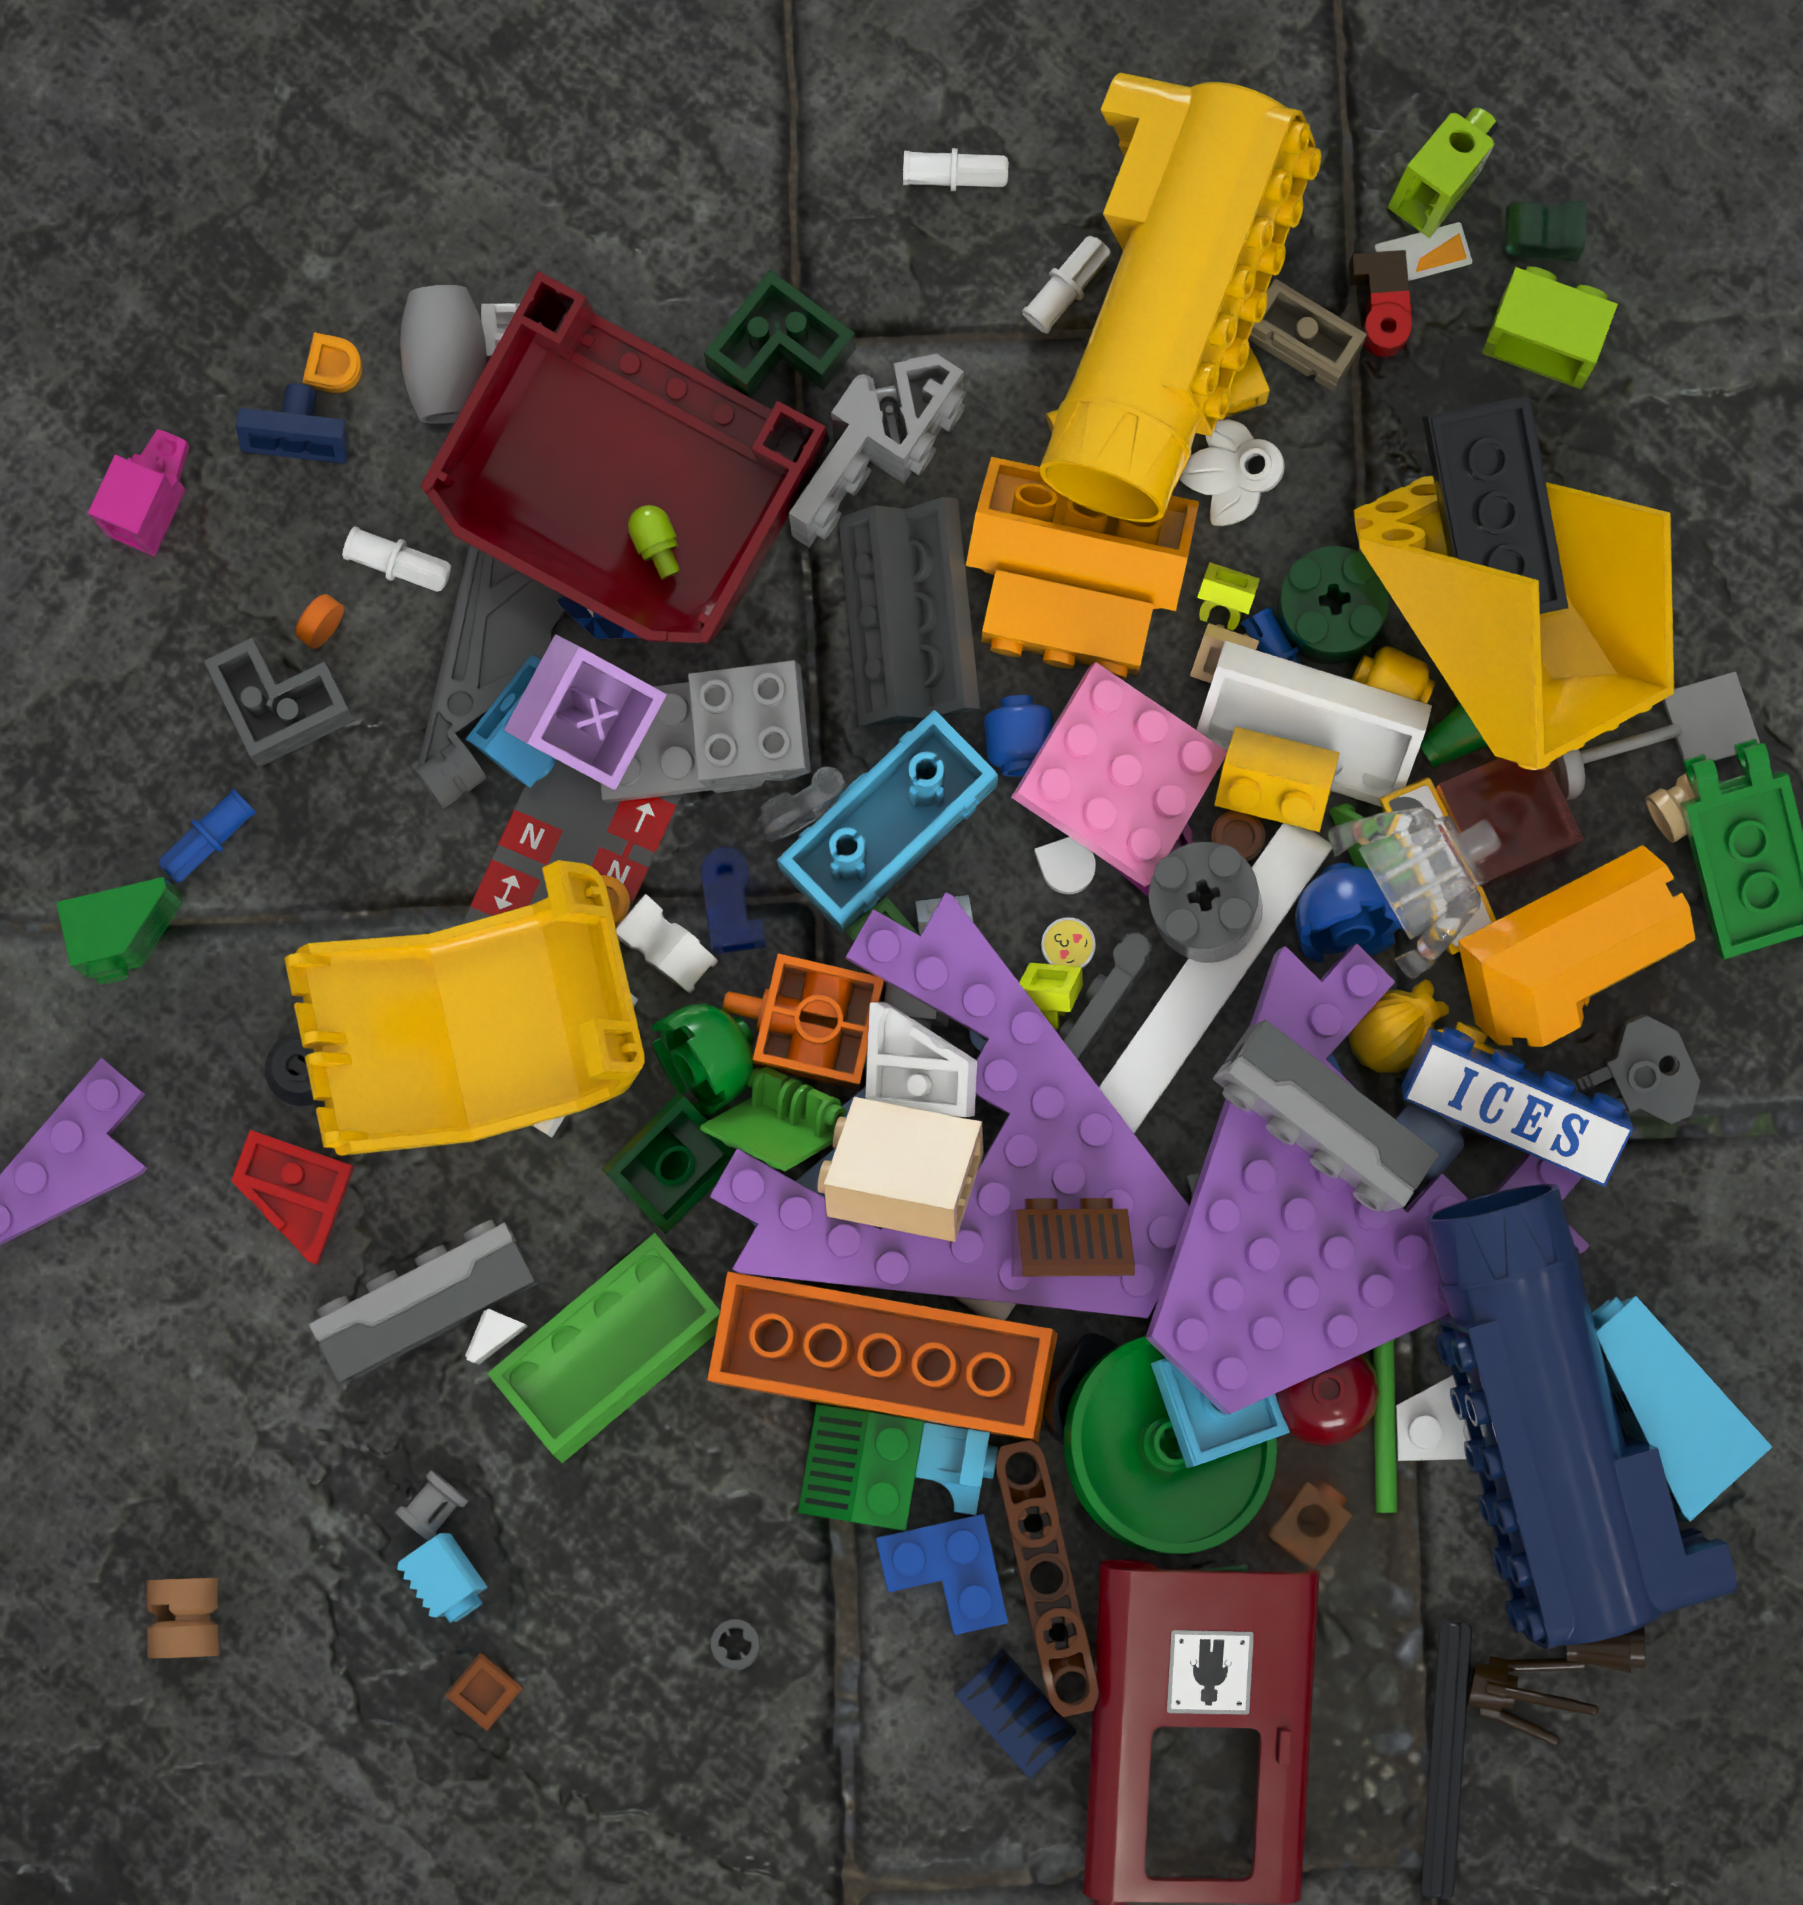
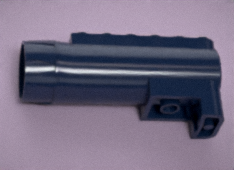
[1426,1184,1737,1650]

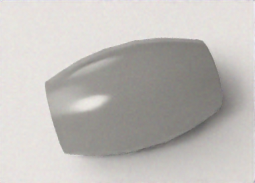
[400,285,487,424]

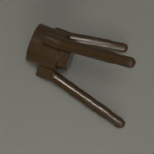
[1467,1656,1599,1746]

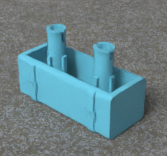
[777,710,998,934]

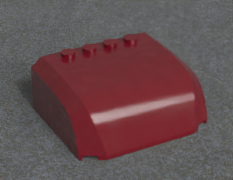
[420,271,829,643]

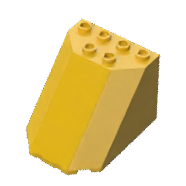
[1354,476,1674,770]

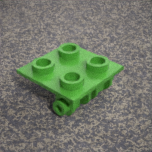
[700,1066,846,1171]

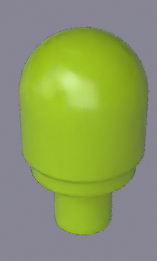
[628,505,681,580]

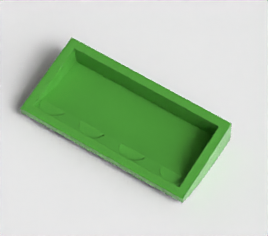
[487,1233,720,1463]

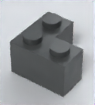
[204,637,356,767]

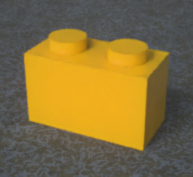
[1214,726,1340,832]

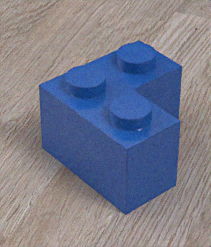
[876,1514,1008,1635]

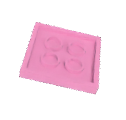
[1011,662,1227,887]

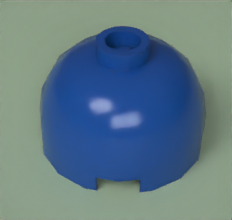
[1295,863,1407,962]

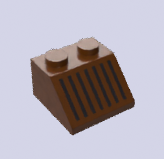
[1011,1198,1135,1277]

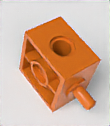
[722,954,885,1091]

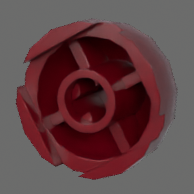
[1275,1353,1380,1446]

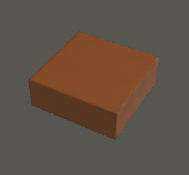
[445,1652,524,1731]

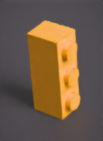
[981,570,1154,680]

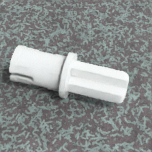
[903,148,1009,191]
[1022,236,1111,334]
[342,526,451,592]

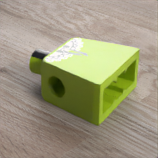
[1387,108,1498,239]

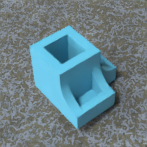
[915,1422,998,1516]

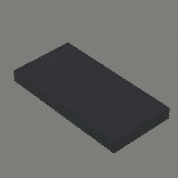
[1422,395,1569,614]

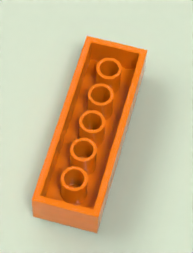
[707,1272,1058,1442]

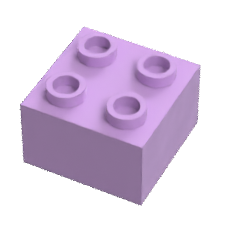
[504,634,667,790]

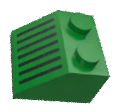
[56,877,183,984]
[798,1404,924,1531]

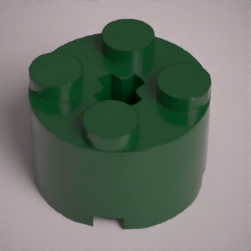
[1276,546,1389,665]

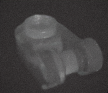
[757,767,847,842]

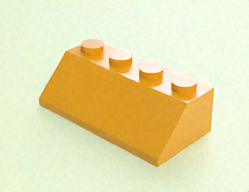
[966,457,1199,611]

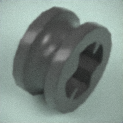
[711,1619,760,1670]

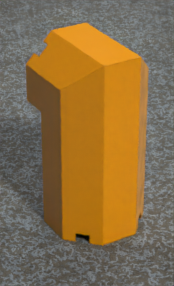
[1458,845,1696,1047]

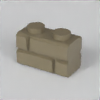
[1248,279,1367,392]

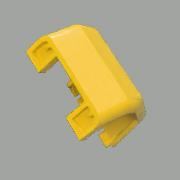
[284,860,645,1156]

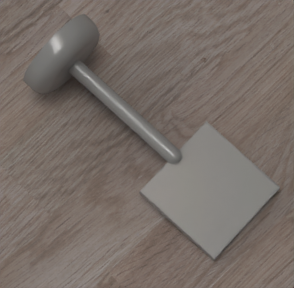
[1542,671,1760,802]

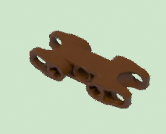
[995,1440,1099,1717]

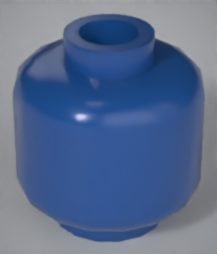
[984,695,1054,777]

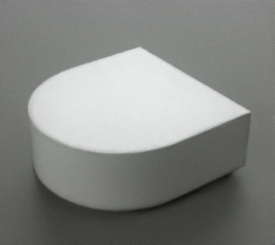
[1034,837,1096,895]

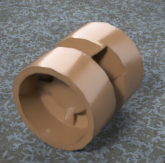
[146,1578,220,1658]

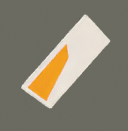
[1375,222,1472,281]

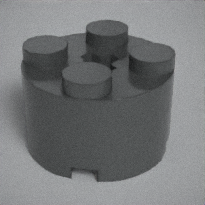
[1149,842,1262,963]

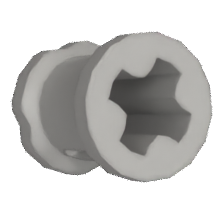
[395,1470,468,1541]

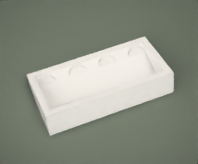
[1196,641,1432,807]

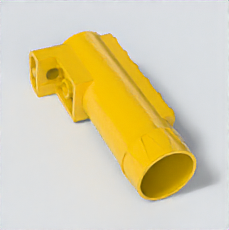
[1039,73,1321,522]

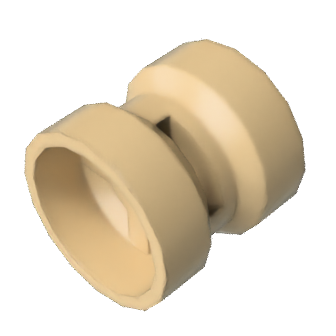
[1645,774,1695,843]

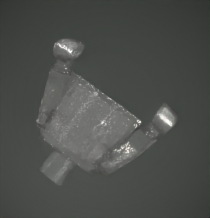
[1328,807,1501,979]

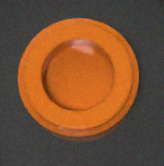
[295,594,344,649]

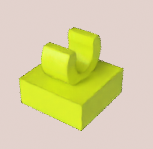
[1197,562,1260,631]
[1020,963,1083,1030]

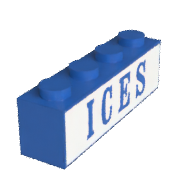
[1401,1027,1633,1187]

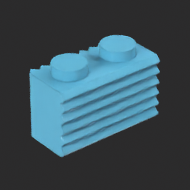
[397,1533,488,1623]

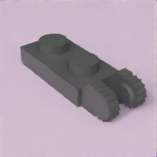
[1058,931,1153,1065]

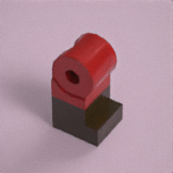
[1348,250,1412,358]

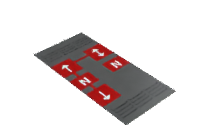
[462,759,682,924]

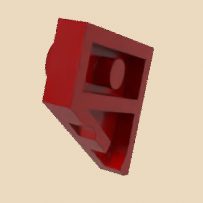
[231,1130,355,1266]

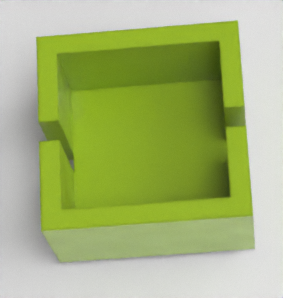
[1481,267,1618,390]

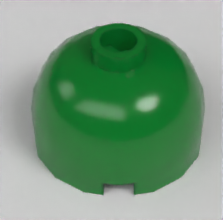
[651,1003,754,1116]

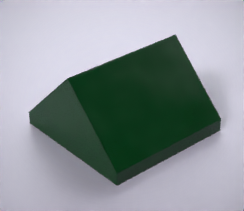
[601,1092,736,1234]

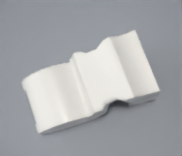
[616,894,718,994]

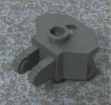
[1570,1013,1701,1124]

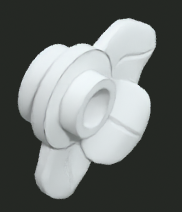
[1179,419,1285,526]

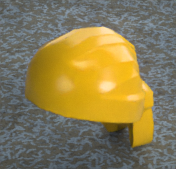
[1348,979,1449,1073]

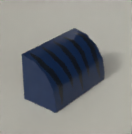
[955,1649,1077,1779]

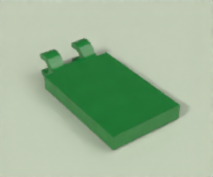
[1680,738,1803,960]

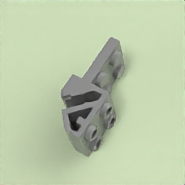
[789,354,967,548]
[601,660,811,803]

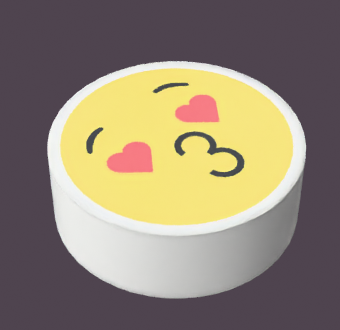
[1041,917,1096,969]

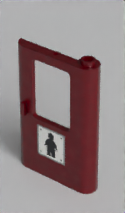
[1083,1560,1320,1905]

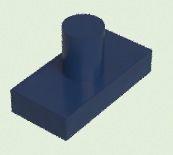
[236,383,350,464]

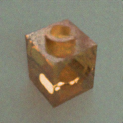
[1266,1480,1352,1569]

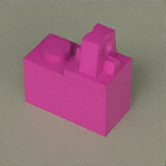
[88,429,190,557]

